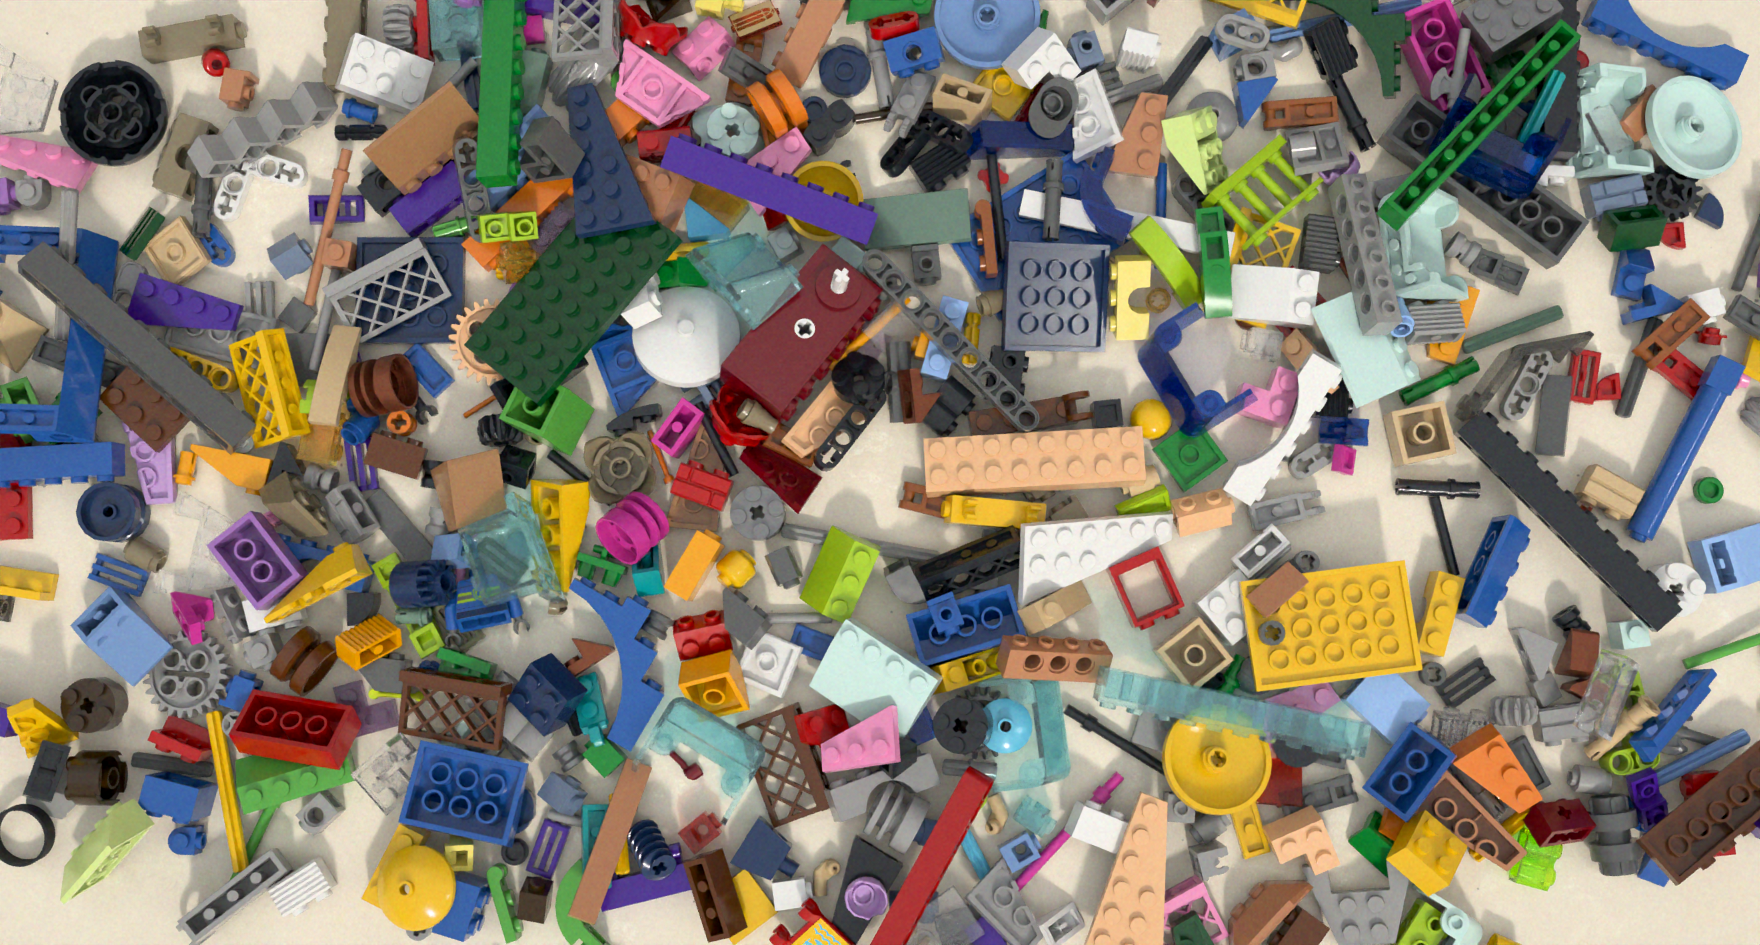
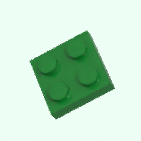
[1152,417,1228,493]

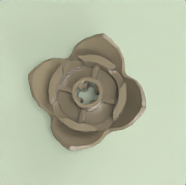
[583,431,657,504]

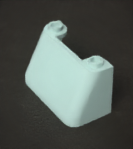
[1565,62,1654,179]
[1378,189,1469,302]

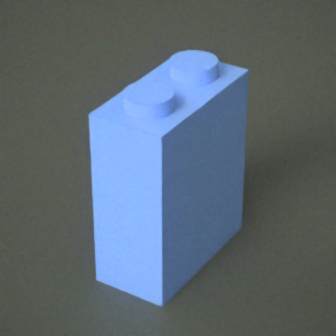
[1340,673,1431,745]

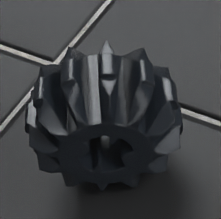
[477,413,524,447]

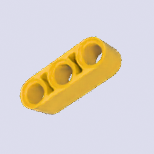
[170,347,239,393]

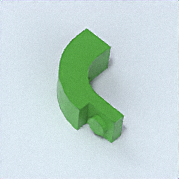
[555,857,610,945]

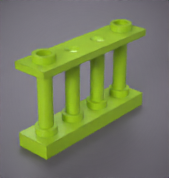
[1201,134,1324,251]

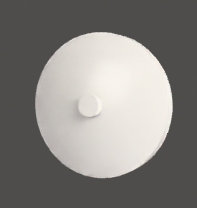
[632,286,740,388]

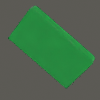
[1348,810,1395,877]

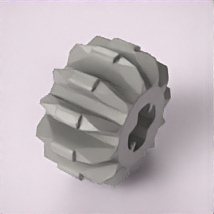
[382,4,417,50]
[1489,695,1539,727]

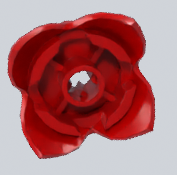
[618,0,688,57]
[709,384,778,447]

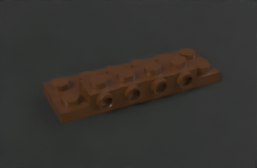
[1636,740,1760,886]

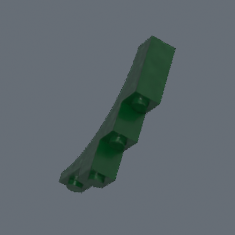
[1277,0,1412,99]

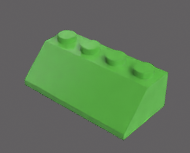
[235,749,359,815]

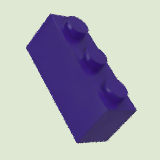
[389,161,466,237]

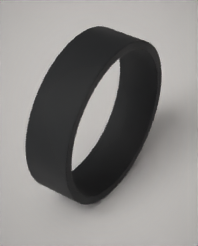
[0,804,55,867]

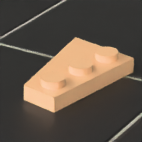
[781,380,872,458]

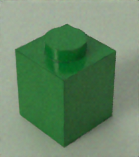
[582,734,628,778]

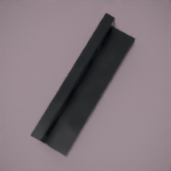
[912,525,1020,601]

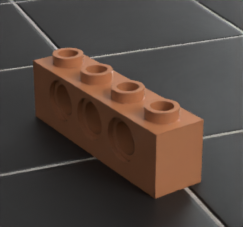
[996,634,1113,683]

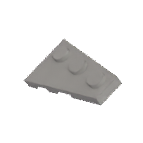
[964,858,1043,945]

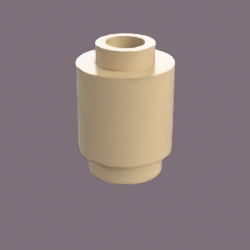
[1120,464,1160,498]

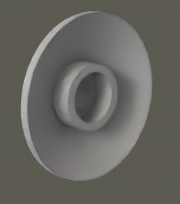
[1186,92,1238,142]

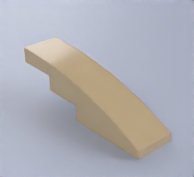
[308,325,362,427]

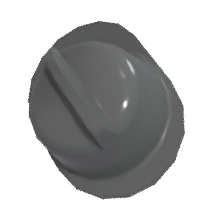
[1029,78,1079,138]

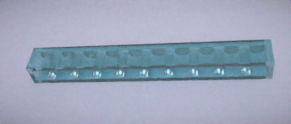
[1093,665,1372,760]

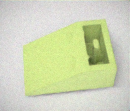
[1161,105,1228,195]

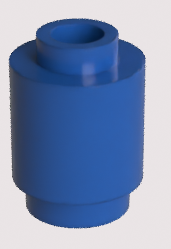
[340,411,380,446]

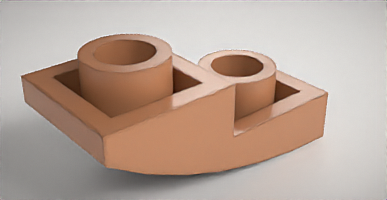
[1619,84,1656,142]

